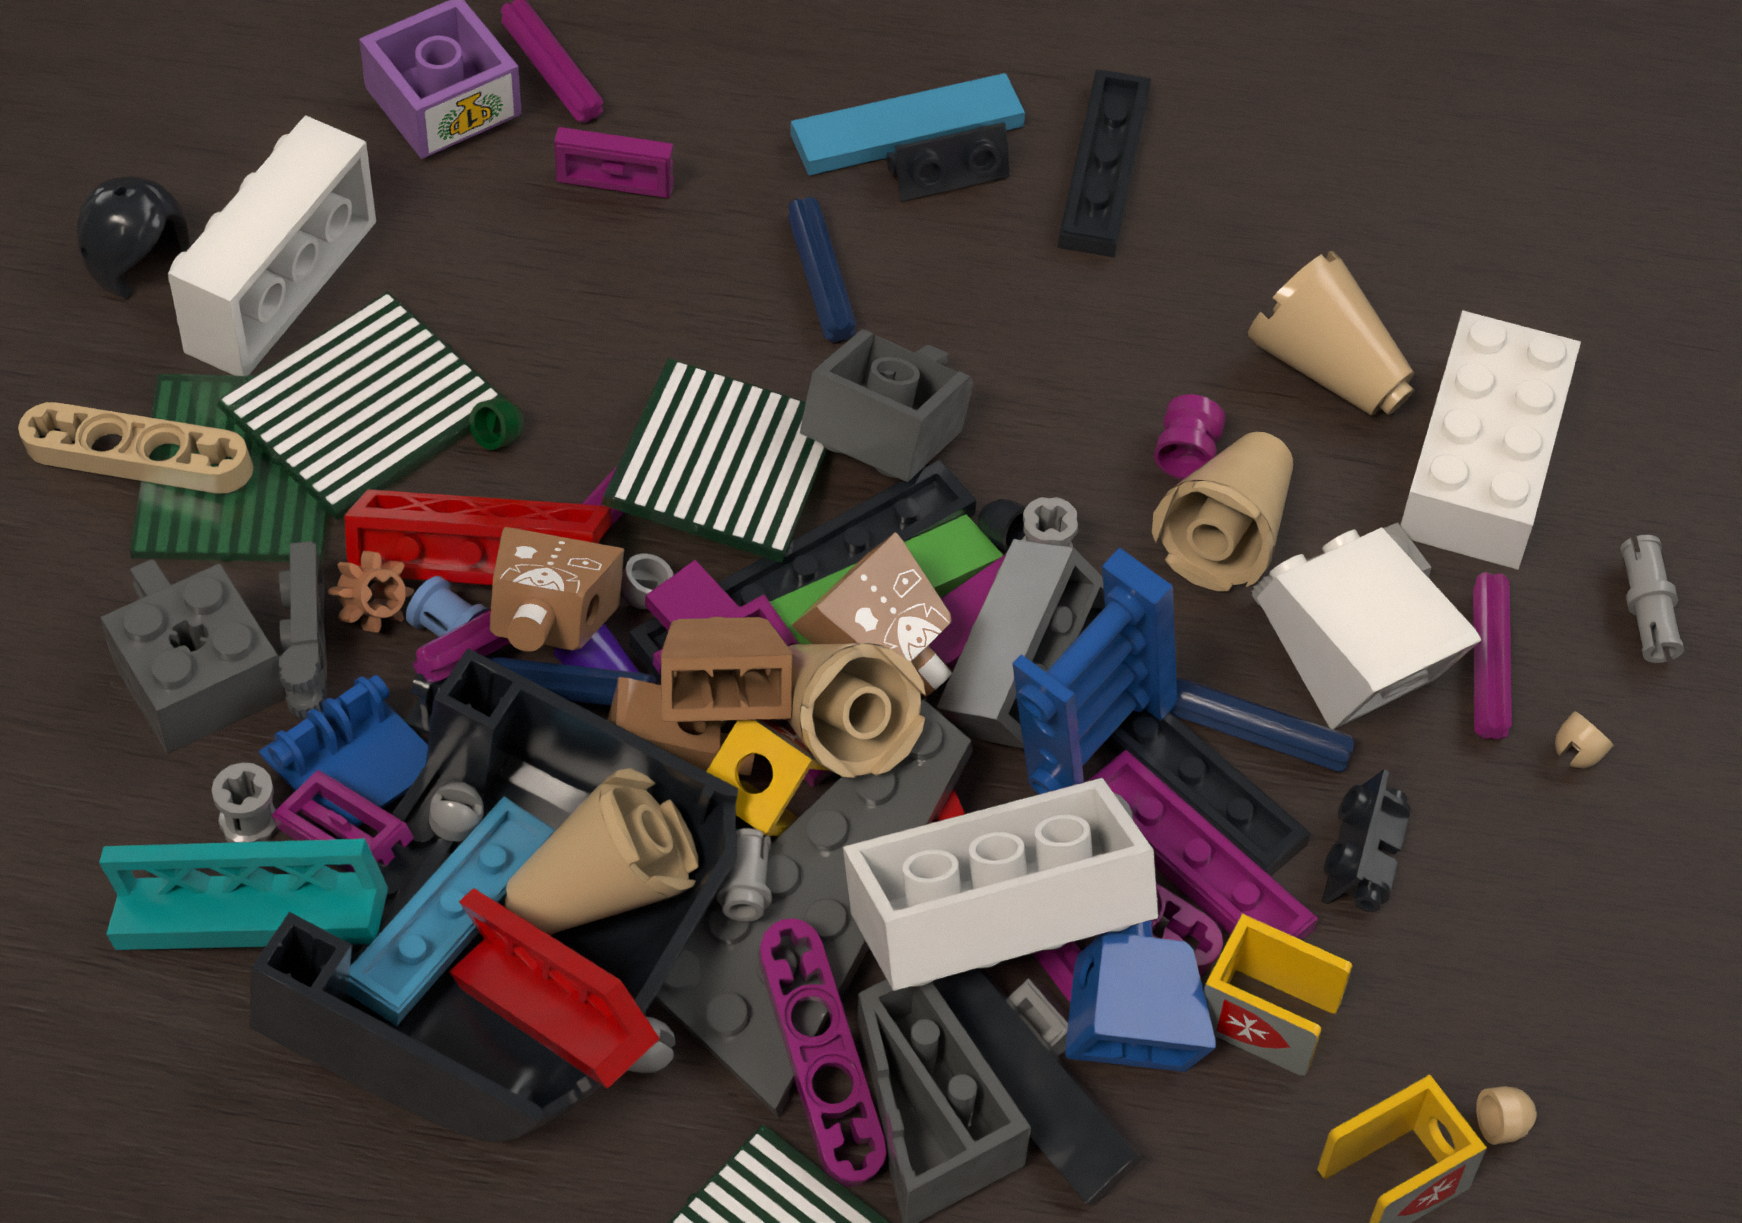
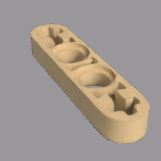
[18,402,253,493]

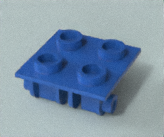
[259,675,428,839]

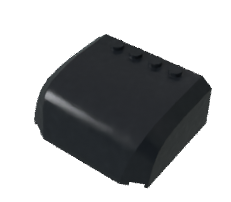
[249,648,738,1142]

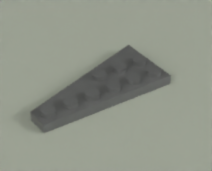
[655,699,973,1118]

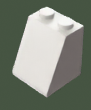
[1257,527,1481,730]

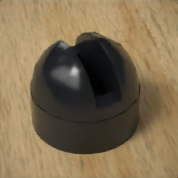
[978,499,1026,553]

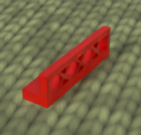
[344,489,612,585]
[449,888,660,1089]

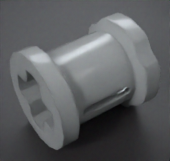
[1022,497,1078,547]
[212,762,278,843]

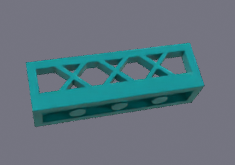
[99,839,388,950]

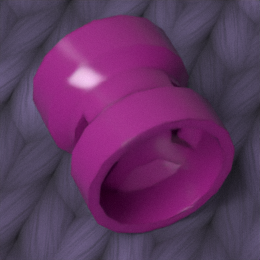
[1154,394,1226,480]

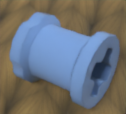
[406,576,489,637]

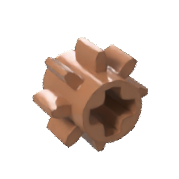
[328,551,414,633]

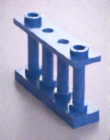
[1012,547,1177,795]

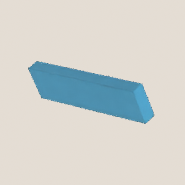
[791,73,1025,175]
[348,796,556,1026]

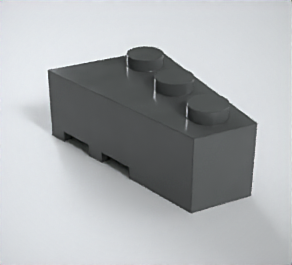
[937,539,1105,749]
[856,979,1031,1223]

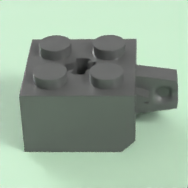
[800,329,974,482]
[100,559,286,755]

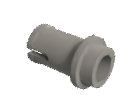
[717,829,772,921]

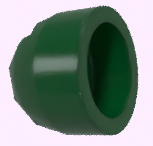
[469,398,524,450]

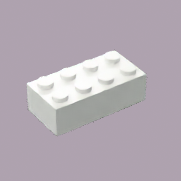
[168,115,376,380]
[1401,310,1581,569]
[843,778,1158,991]

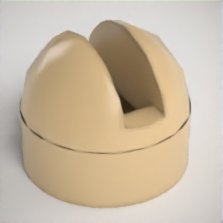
[1555,711,1614,769]
[1476,1086,1537,1145]

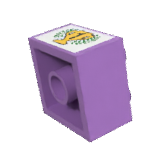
[359,0,522,159]

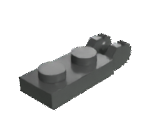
[279,541,327,720]

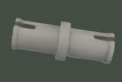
[1620,535,1684,663]

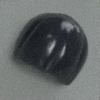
[77,176,190,299]

